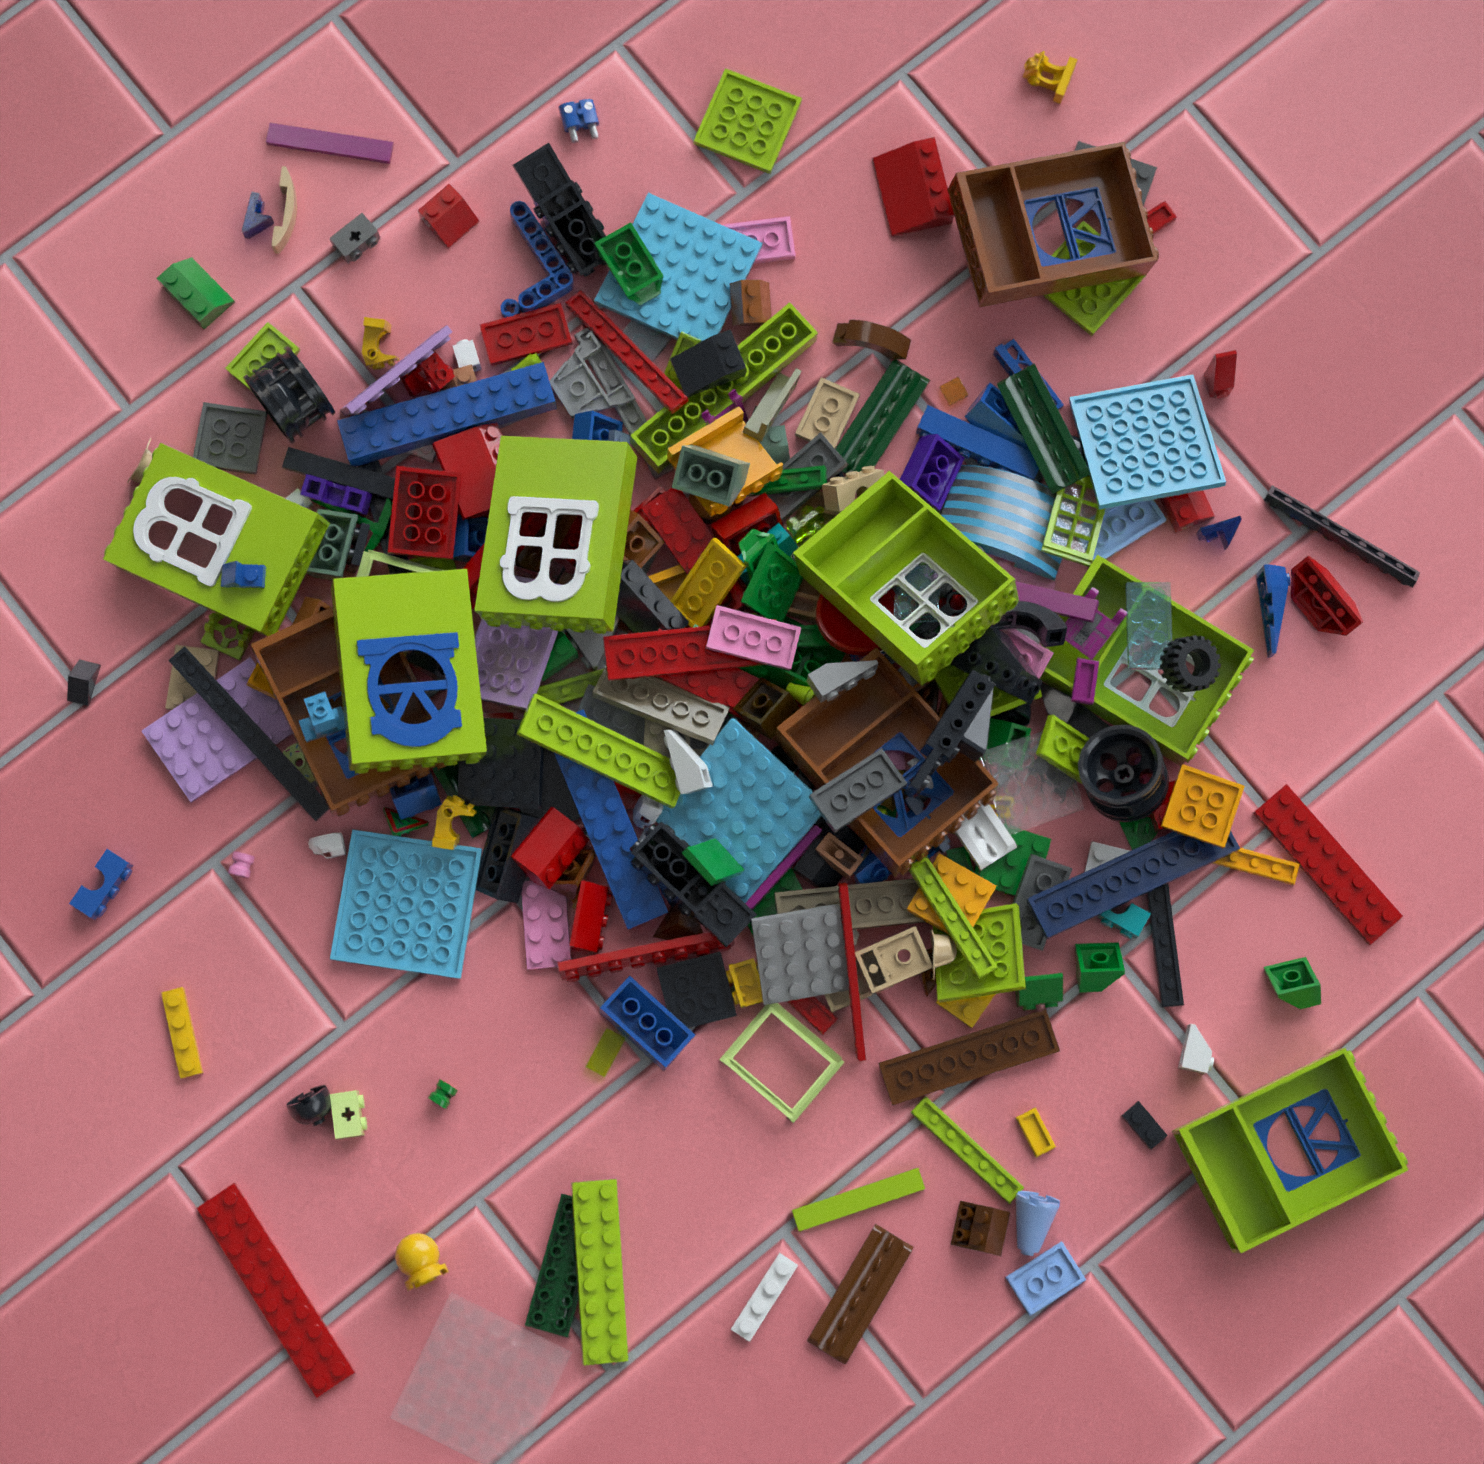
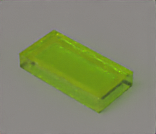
[586,1028,626,1077]

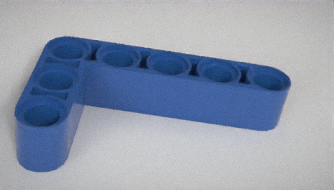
[510,201,574,313]

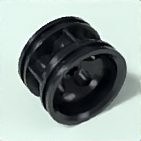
[243,346,336,444]
[1078,725,1169,822]

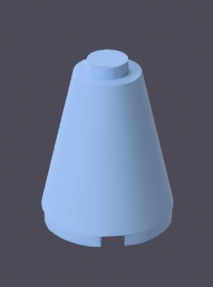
[1015,1191,1060,1256]

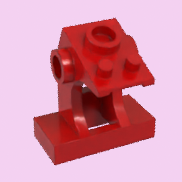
[400,352,455,397]

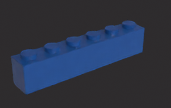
[916,405,1039,480]

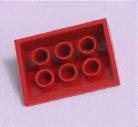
[872,137,954,237]
[432,423,502,520]
[388,466,462,559]

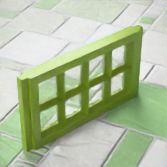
[1041,476,1106,567]

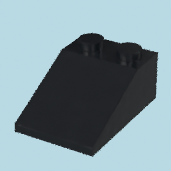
[670,330,746,397]

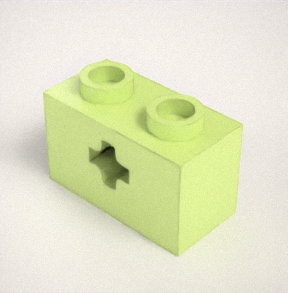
[330,1090,367,1139]

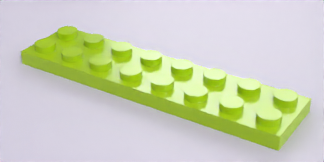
[517,693,680,809]
[571,1179,628,1365]

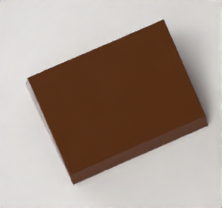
[550,850,596,900]

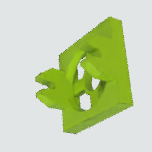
[200,613,255,661]

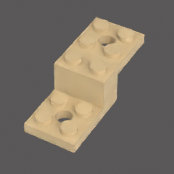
[824,926,933,1013]

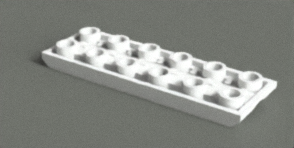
[907,757,1017,871]

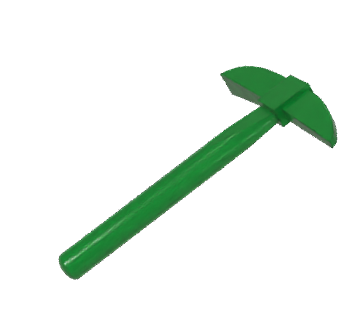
[310,498,393,552]

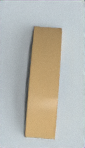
[272,166,297,254]

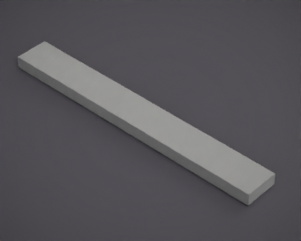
[574,328,674,480]

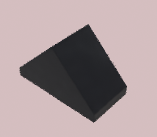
[67,659,101,706]

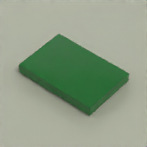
[682,838,745,885]

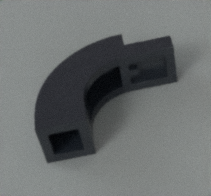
[991,601,1068,647]

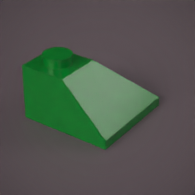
[1075,942,1125,993]
[1264,957,1321,1009]

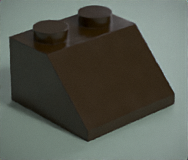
[733,677,800,740]

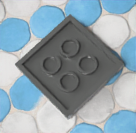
[193,402,268,475]

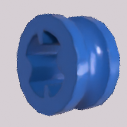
[500,299,520,318]

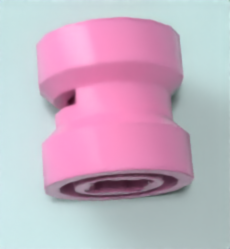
[228,852,255,878]

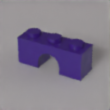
[300,474,373,516]

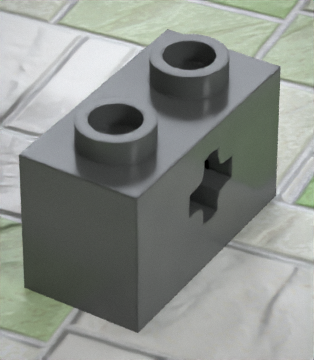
[329,213,380,264]

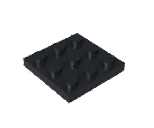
[657,952,737,1029]

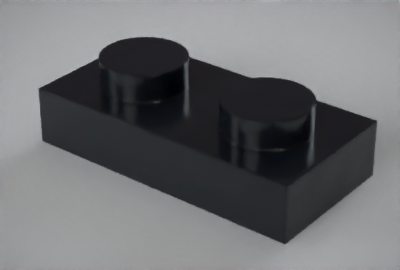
[1121,1101,1168,1150]

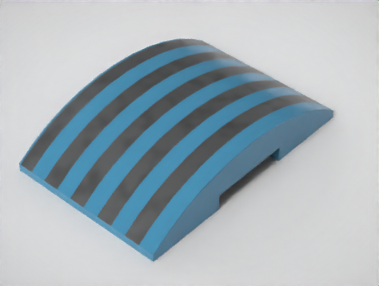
[941,465,1077,581]

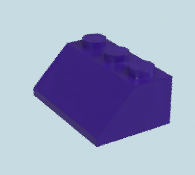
[900,434,965,511]

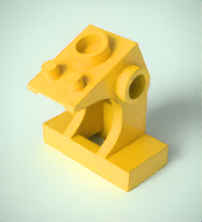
[1022,51,1078,104]
[362,317,399,370]
[432,795,477,850]

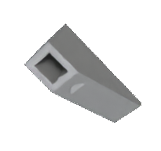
[807,661,878,703]

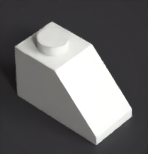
[1178,1024,1214,1074]

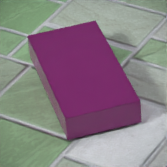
[1071,658,1099,705]

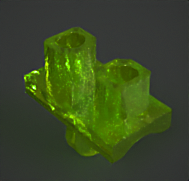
[787,505,825,544]

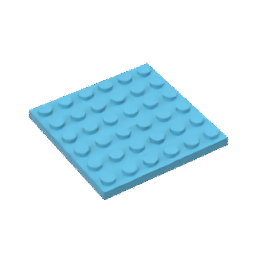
[594,193,762,341]
[1069,374,1226,509]
[656,718,821,903]
[330,829,482,979]

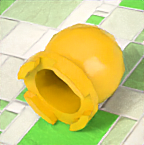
[395,1233,449,1291]

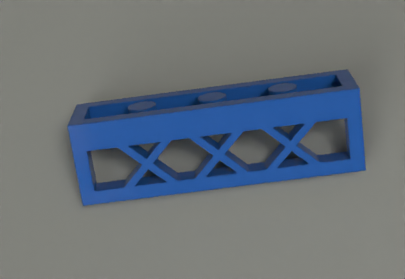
[993,339,1064,410]

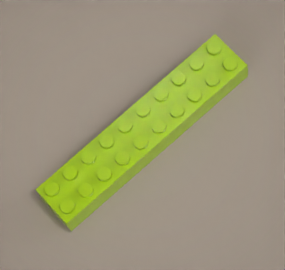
[630,302,818,474]

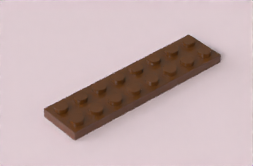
[878,1009,1060,1106]

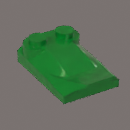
[594,222,664,305]
[739,529,779,581]

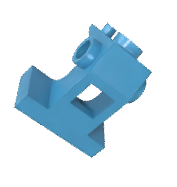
[299,692,345,743]

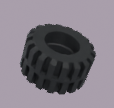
[1159,635,1221,693]

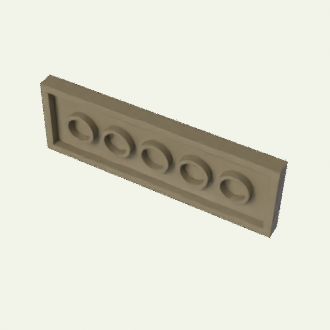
[592,666,730,745]

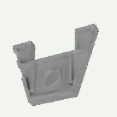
[550,331,636,418]

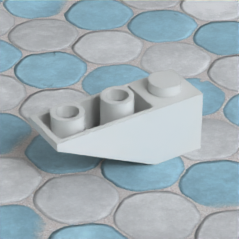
[664,730,713,794]

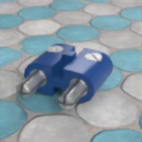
[558,99,599,143]

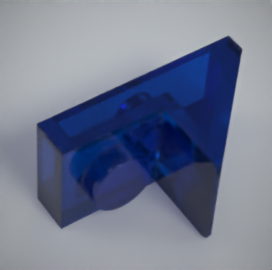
[242,192,274,239]
[1196,516,1242,550]

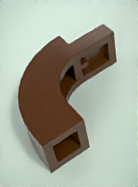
[832,320,911,360]

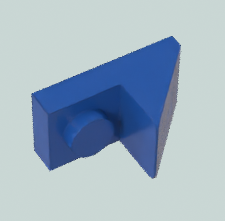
[221,561,266,588]

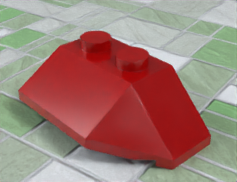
[1291,555,1363,636]

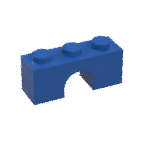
[69,849,133,920]

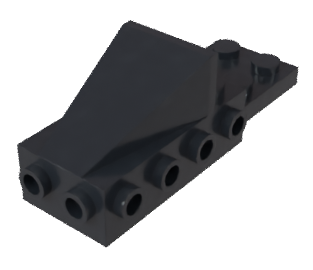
[512,143,606,277]
[916,626,1043,704]
[904,670,996,798]
[628,822,757,947]

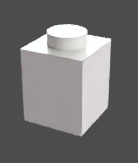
[453,340,482,372]

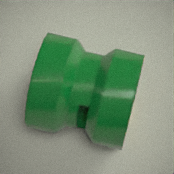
[428,1079,458,1109]

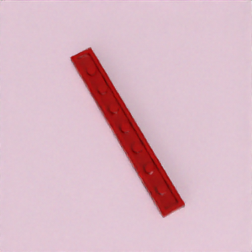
[565,290,689,414]
[838,882,866,1061]

